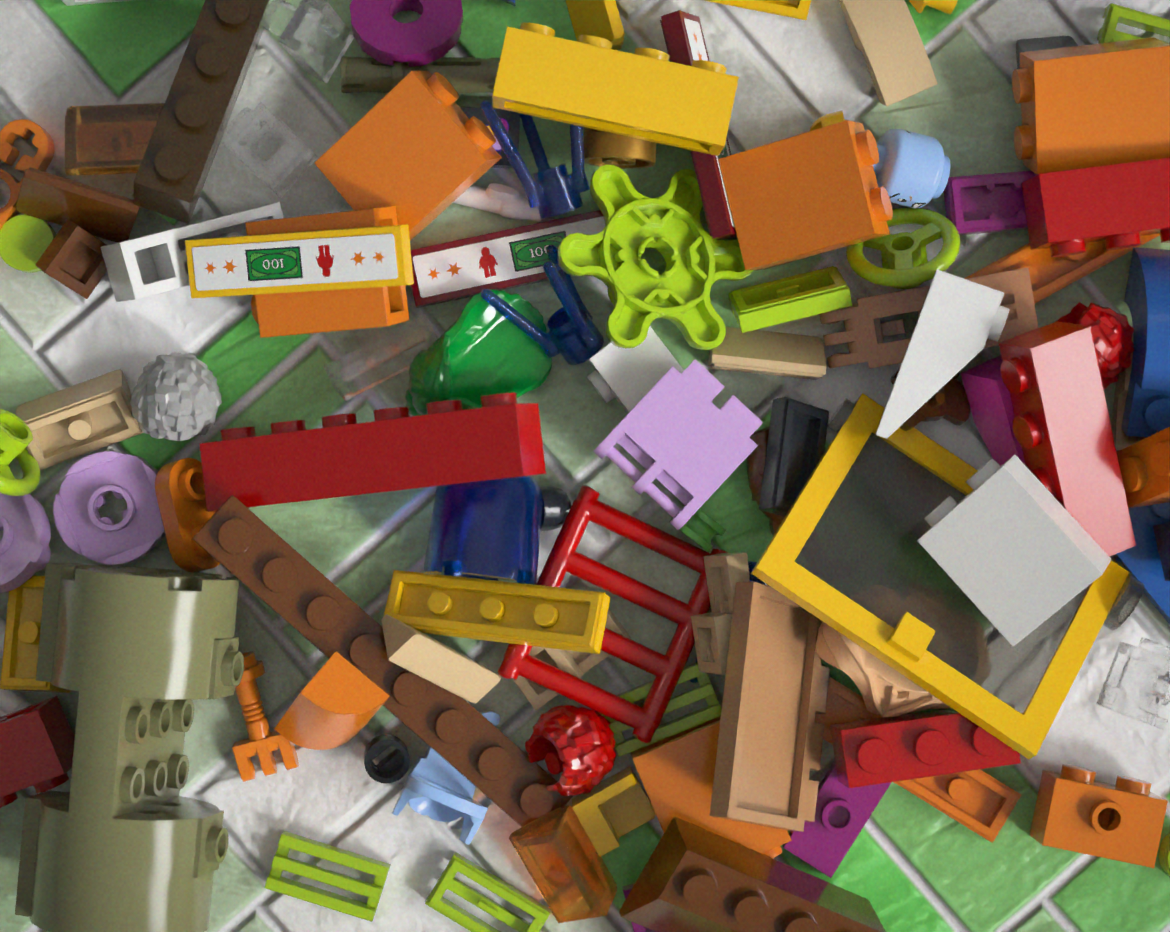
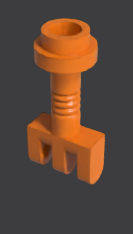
[232,651,299,782]

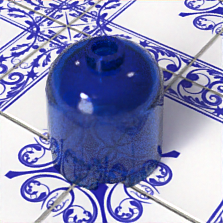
[423,476,543,585]

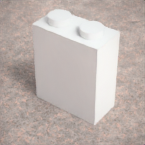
[917,454,1111,647]

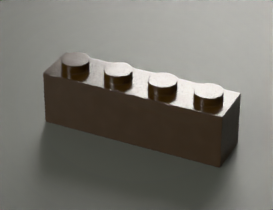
[133,0,269,224]

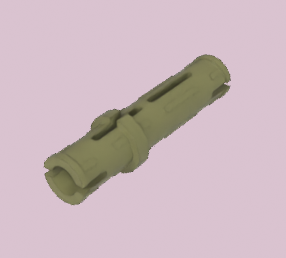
[341,56,500,93]

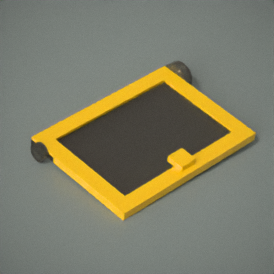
[751,393,1145,759]

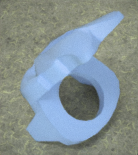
[392,711,501,845]

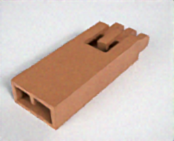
[819,267,1039,369]

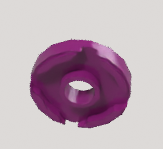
[350,0,463,67]

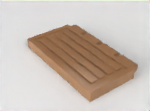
[710,581,830,832]

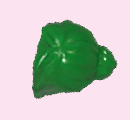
[405,289,552,416]

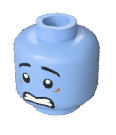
[873,129,950,208]

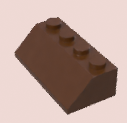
[619,817,886,932]

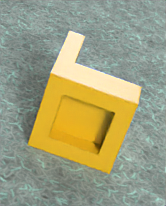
[571,766,656,857]

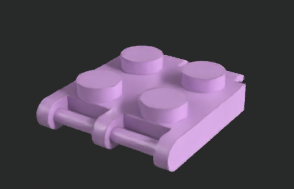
[593,359,763,530]

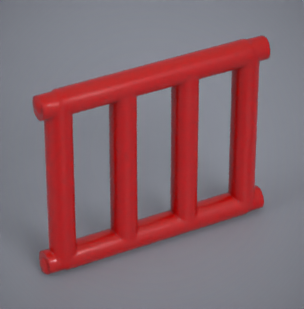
[497,485,728,743]

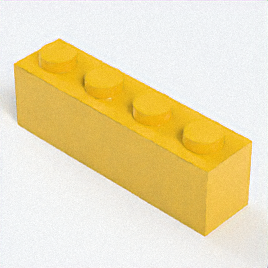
[492,22,739,156]

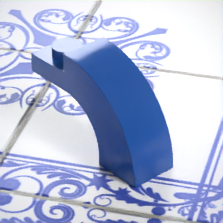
[1121,247,1170,437]

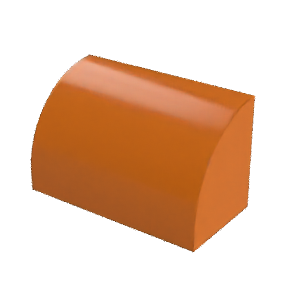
[274,651,390,750]

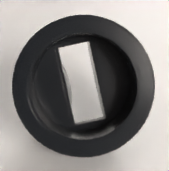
[525,486,572,532]
[363,734,410,783]

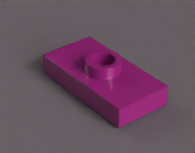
[944,170,1036,235]
[782,760,891,878]

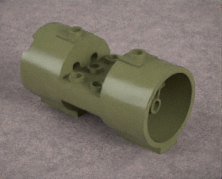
[15,563,244,932]

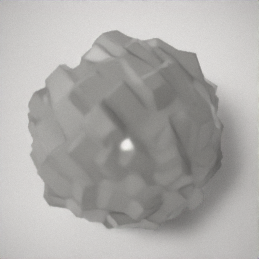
[130,352,222,441]

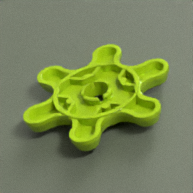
[558,165,753,350]

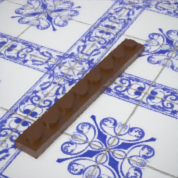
[192,495,573,839]

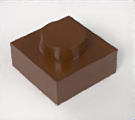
[36,219,107,299]

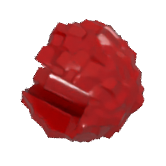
[1055,302,1134,390]
[525,705,616,796]

